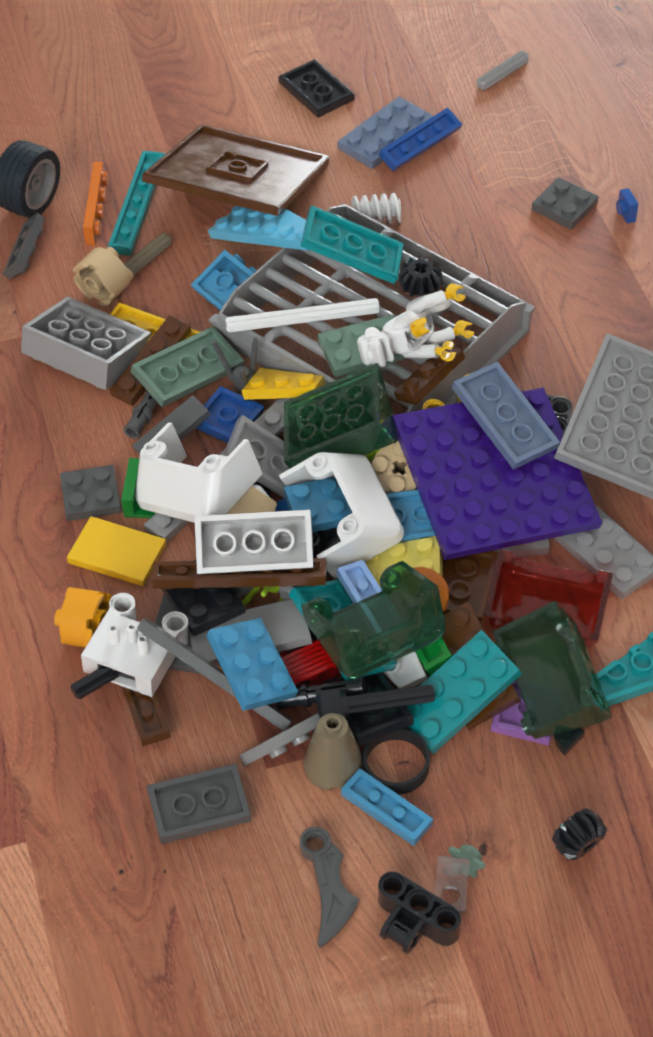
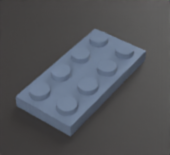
[338,96,433,169]
[451,361,560,470]

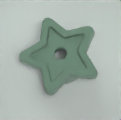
[448,845,486,878]

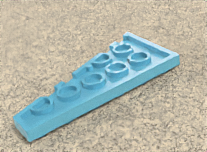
[208,206,308,250]

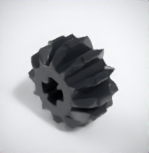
[399,256,443,297]
[552,808,607,860]

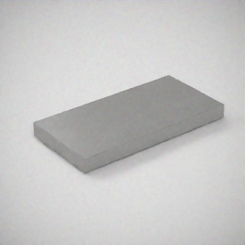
[189,599,312,667]

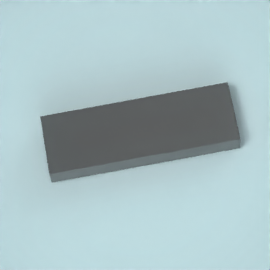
[132,395,211,455]

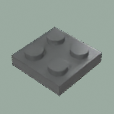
[531,177,599,230]
[60,465,121,521]

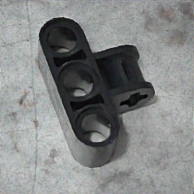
[378,872,461,954]

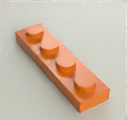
[83,162,109,245]

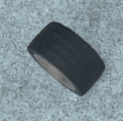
[0,140,61,218]

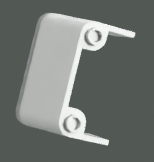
[135,422,263,523]
[279,452,404,579]

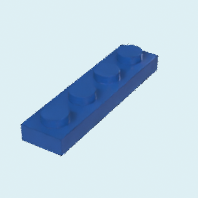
[378,107,462,172]

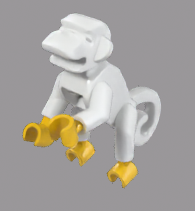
[357,284,474,367]

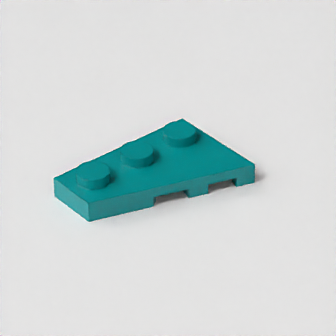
[588,632,653,709]

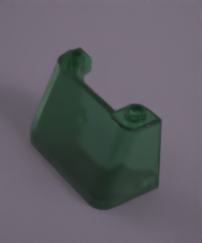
[301,561,445,678]
[492,601,612,739]

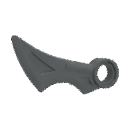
[300,827,359,947]

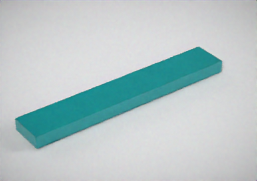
[107,150,166,256]

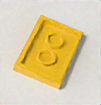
[67,516,167,587]

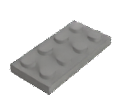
[554,505,653,600]

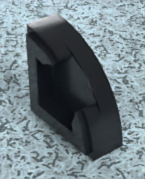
[554,714,585,755]

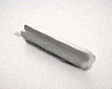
[476,51,529,90]

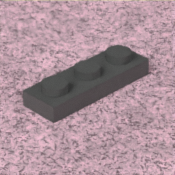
[2,213,45,279]

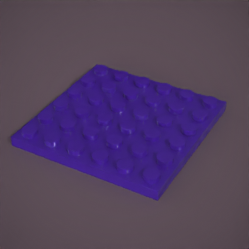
[391,387,603,560]

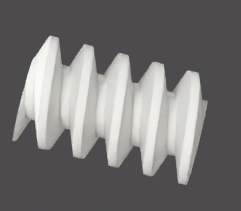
[351,193,402,224]

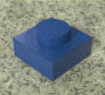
[616,188,639,224]

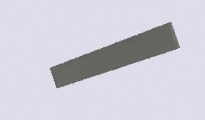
[137,618,293,730]

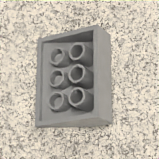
[21,297,152,390]

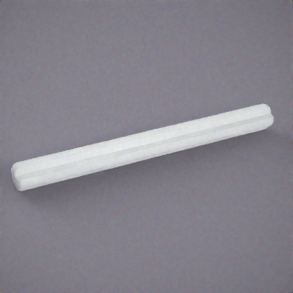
[225,298,380,333]

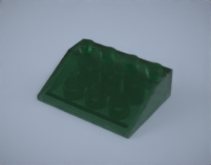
[284,363,396,468]

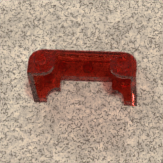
[484,549,613,648]

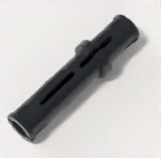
[276,677,367,710]

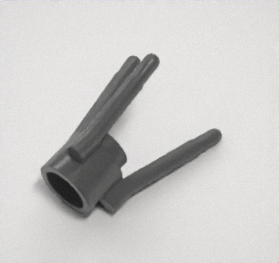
[212,337,258,393]

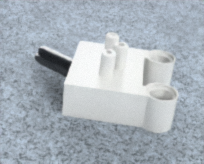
[70,593,189,699]

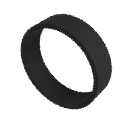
[363,728,430,795]

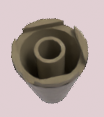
[303,713,363,791]

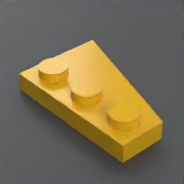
[242,368,325,400]

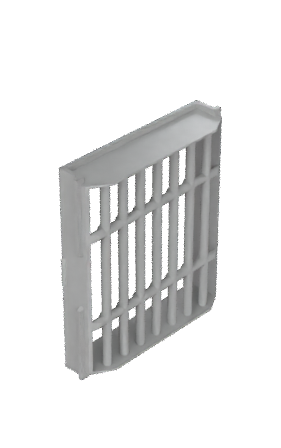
[209,203,535,441]

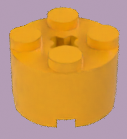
[54,587,113,648]

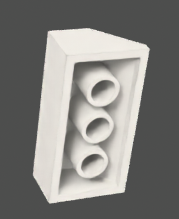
[195,510,313,574]

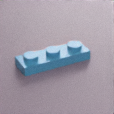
[341,769,433,846]

